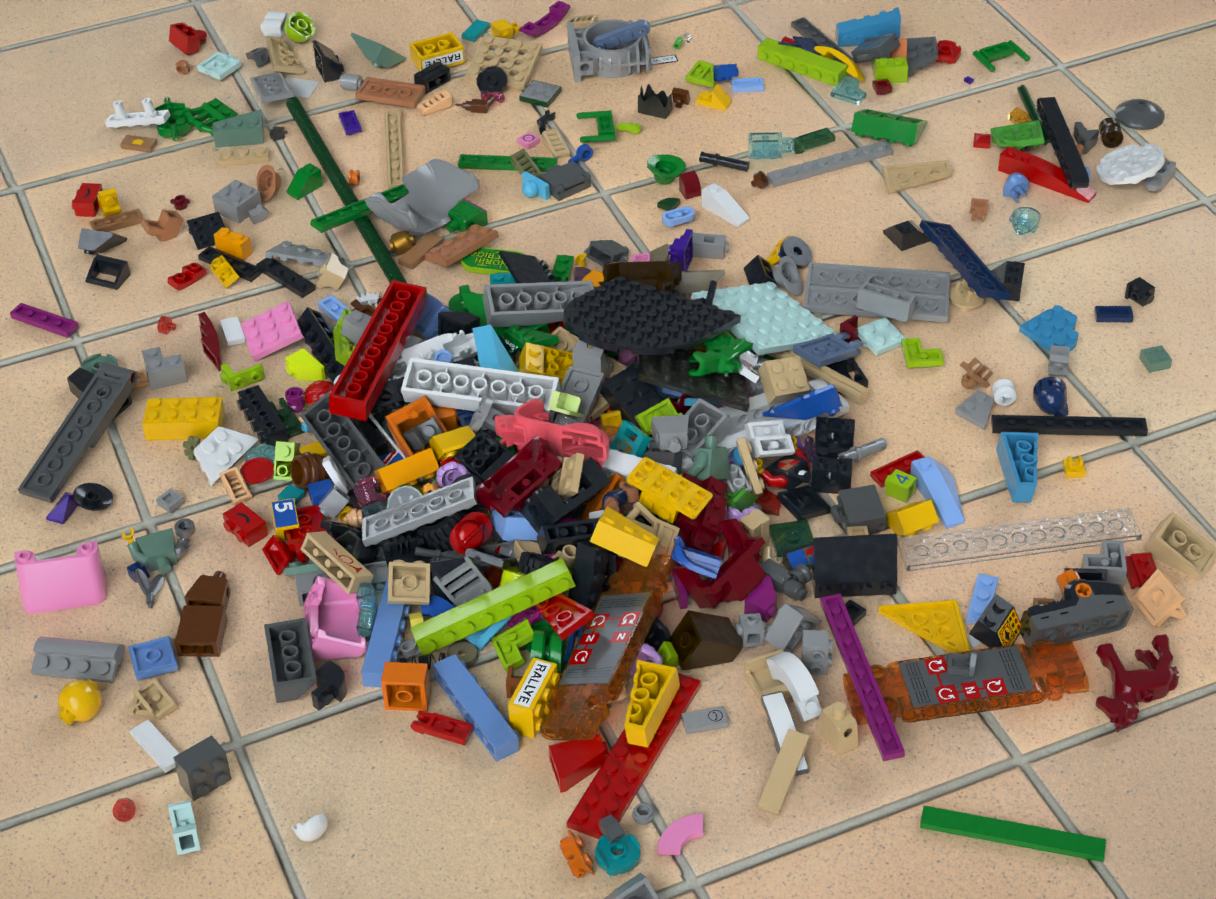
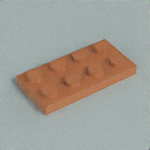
[355,77,426,108]
[424,224,499,267]

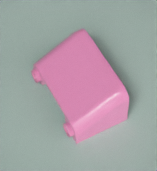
[14,541,106,613]
[303,576,368,661]

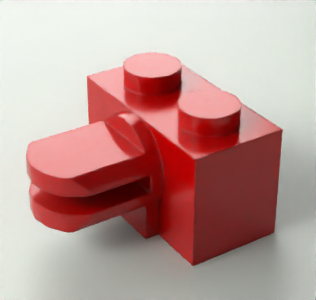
[169,22,207,55]

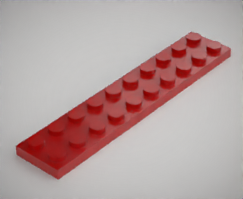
[567,673,701,839]

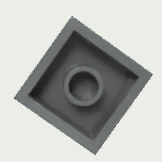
[173,735,232,801]

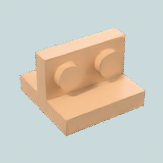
[1131,569,1187,628]

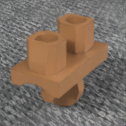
[960,358,993,389]

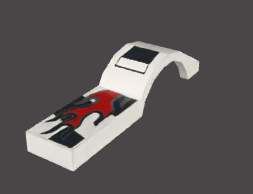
[737,349,759,383]

